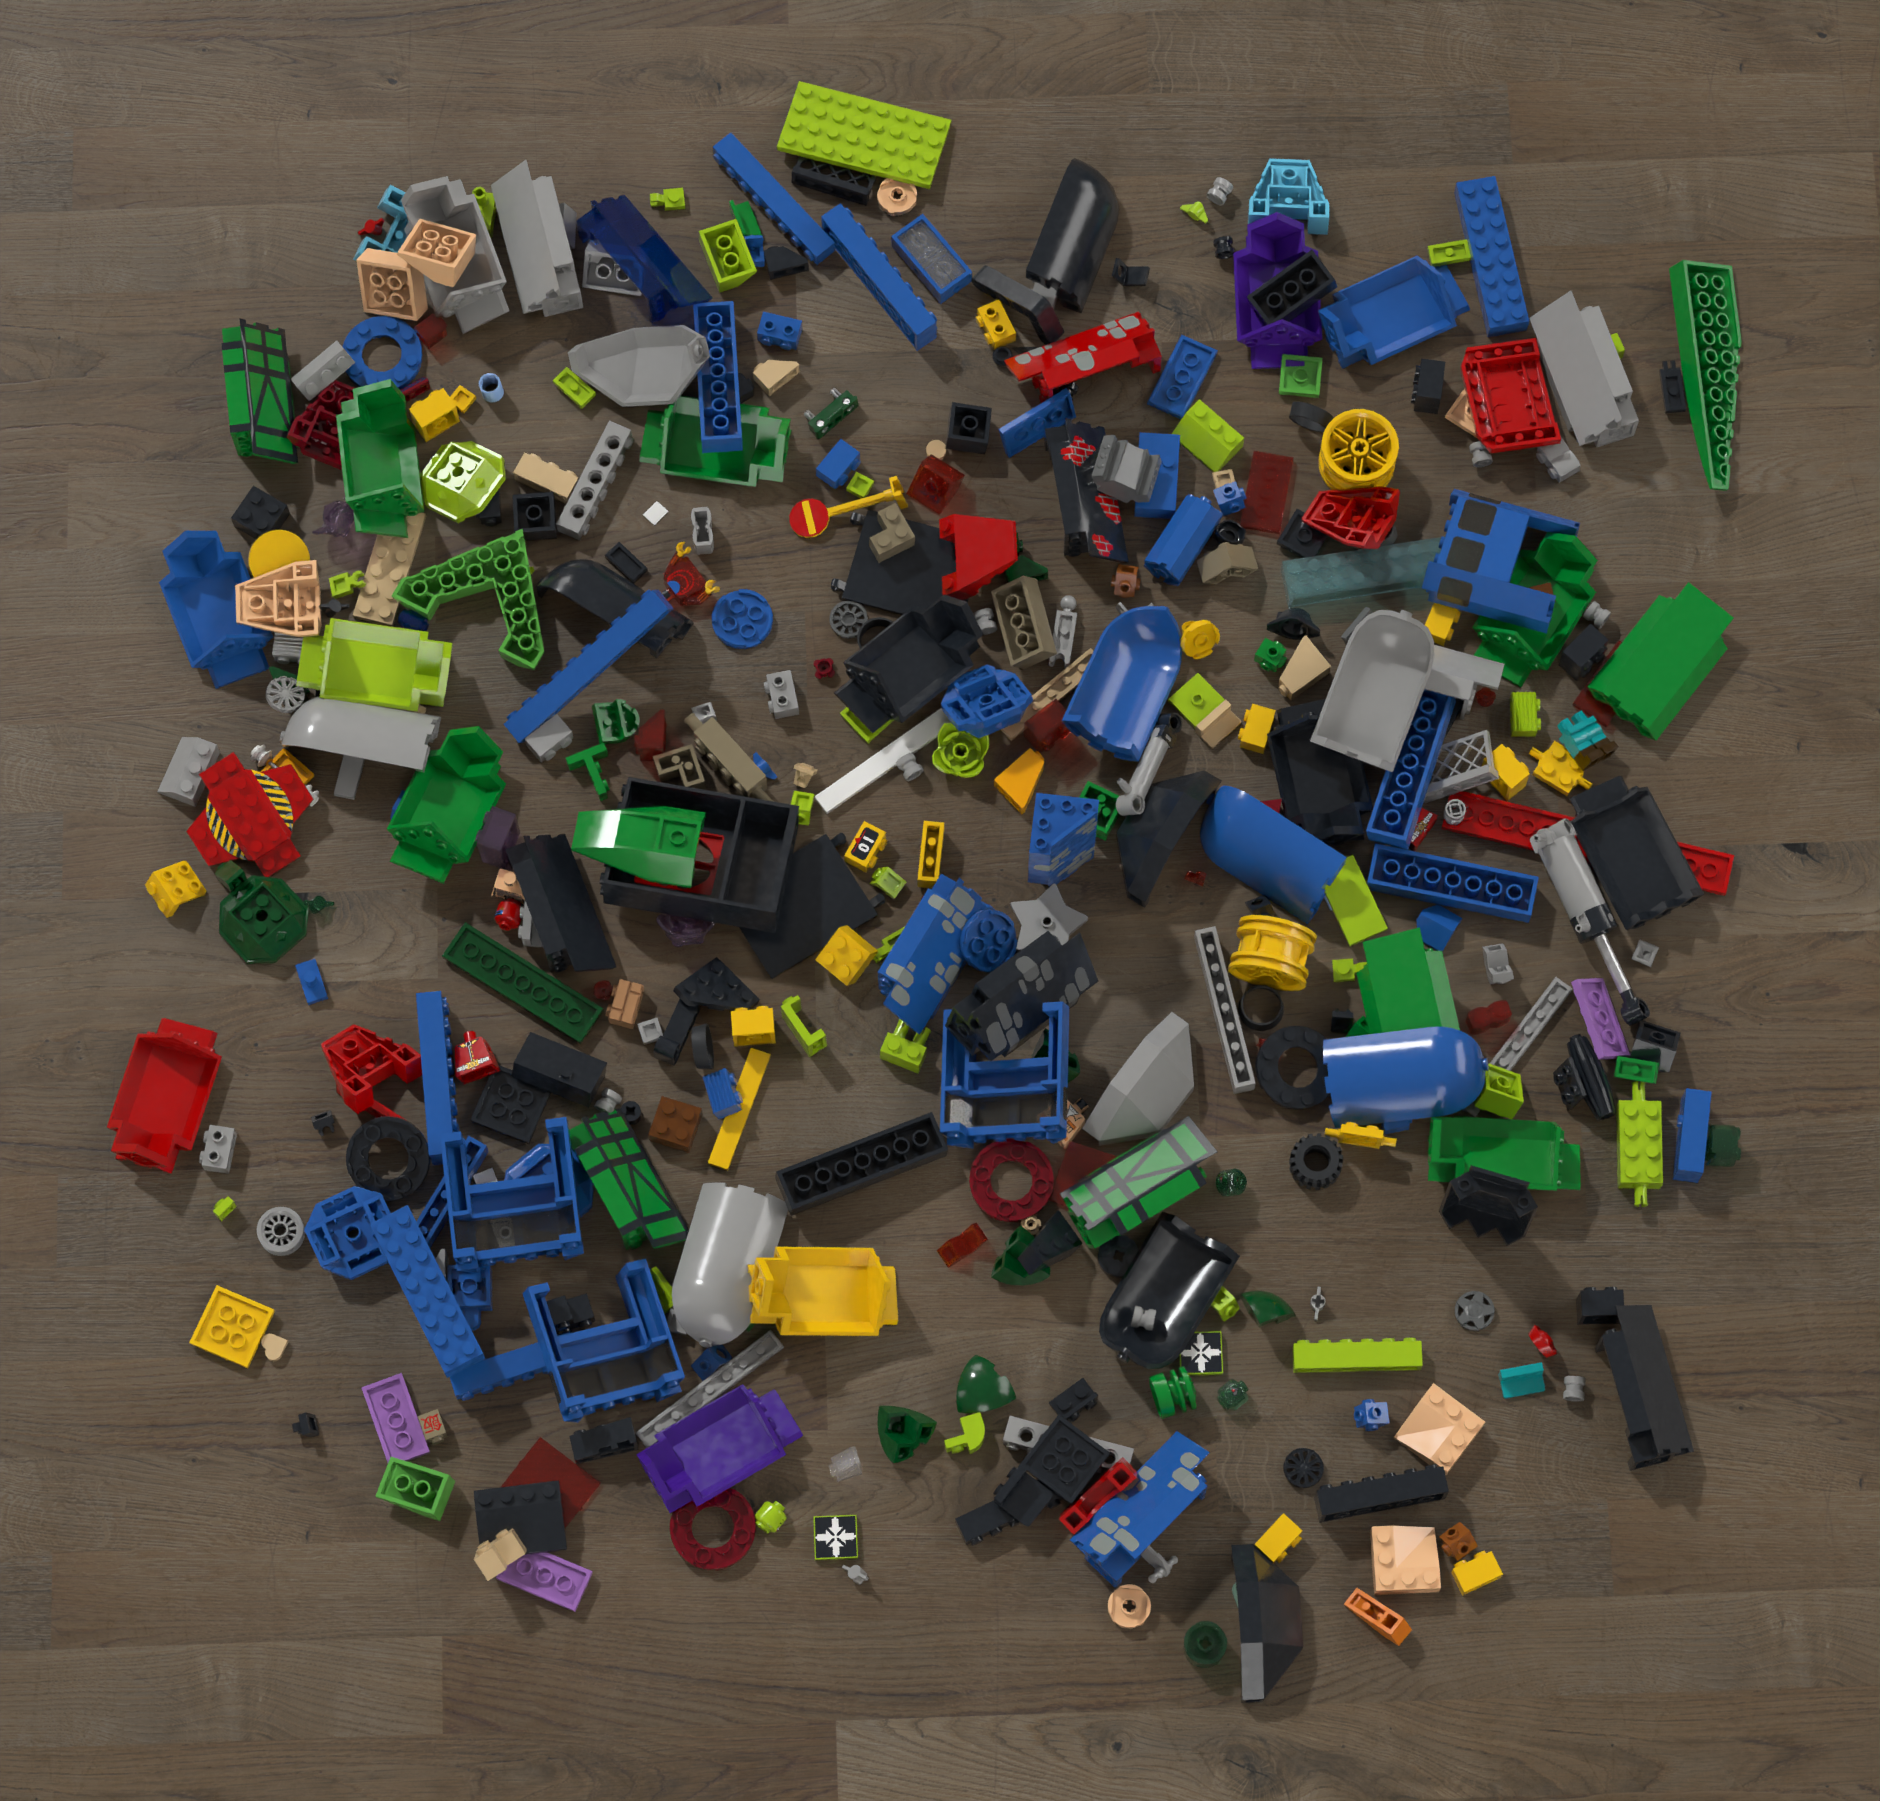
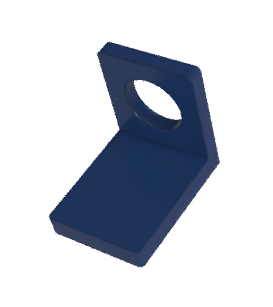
[691,1344,733,1381]

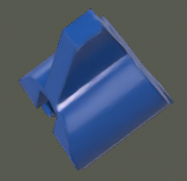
[753,752,777,780]

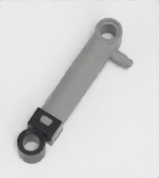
[1116,712,1182,816]

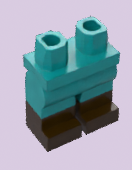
[1557,710,1619,771]

